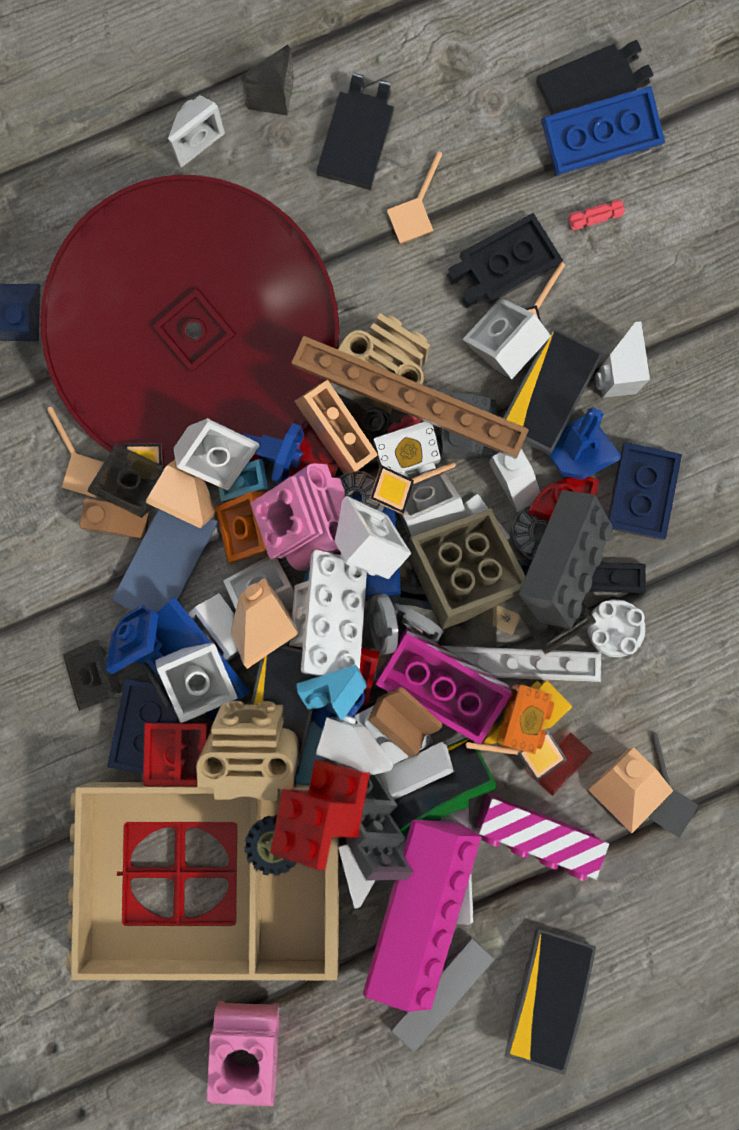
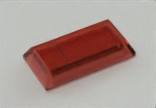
[531,732,592,796]

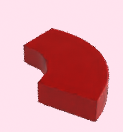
[527,477,600,522]

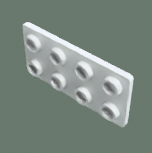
[289,550,367,676]

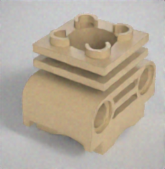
[338,313,430,417]
[197,701,299,801]

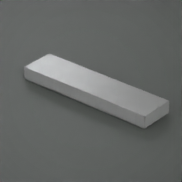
[391,937,495,1052]

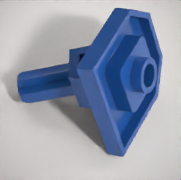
[547,407,621,480]
[243,423,304,486]
[105,605,164,679]

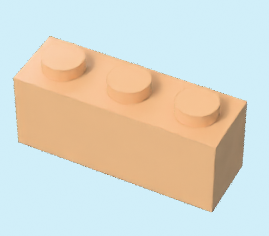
[294,380,378,474]

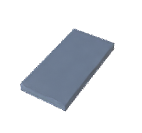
[112,509,219,613]

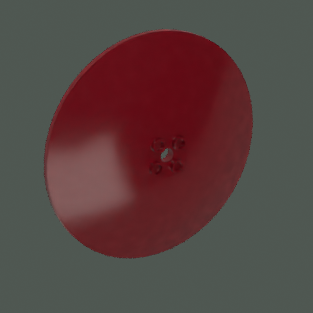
[40,175,340,471]

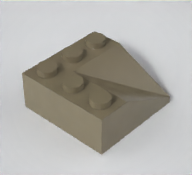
[407,509,526,630]

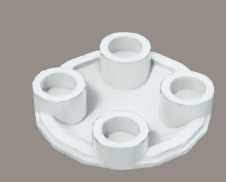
[587,599,645,658]

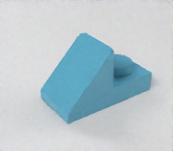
[218,459,268,502]
[297,665,366,720]

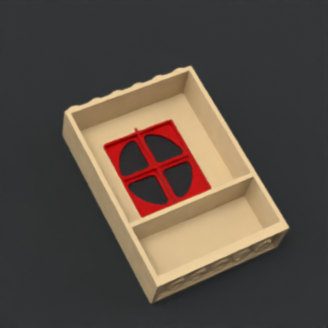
[67,782,339,980]

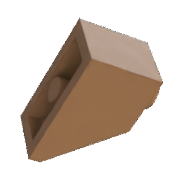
[79,498,150,539]

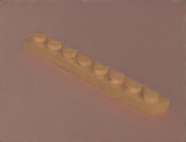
[291,336,529,459]

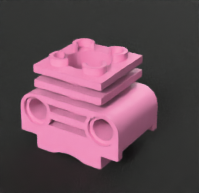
[251,463,345,571]
[207,1001,280,1106]

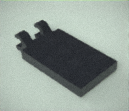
[536,40,654,115]
[316,72,394,190]
[446,213,563,309]

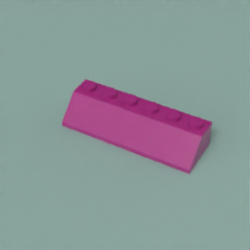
[362,820,481,1012]

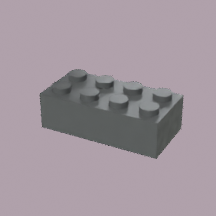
[519,490,613,629]

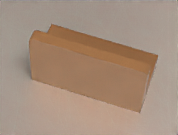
[368,687,442,757]

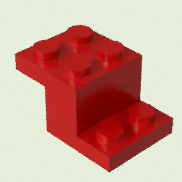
[143,722,214,786]
[270,760,370,870]

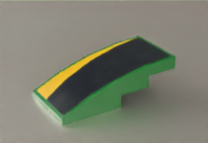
[390,737,496,839]

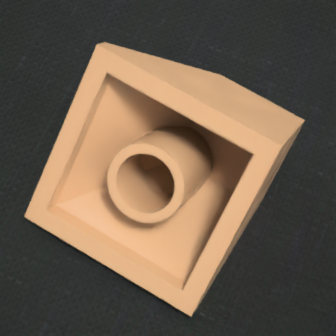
[146,460,216,529]
[231,578,299,669]
[588,747,673,833]

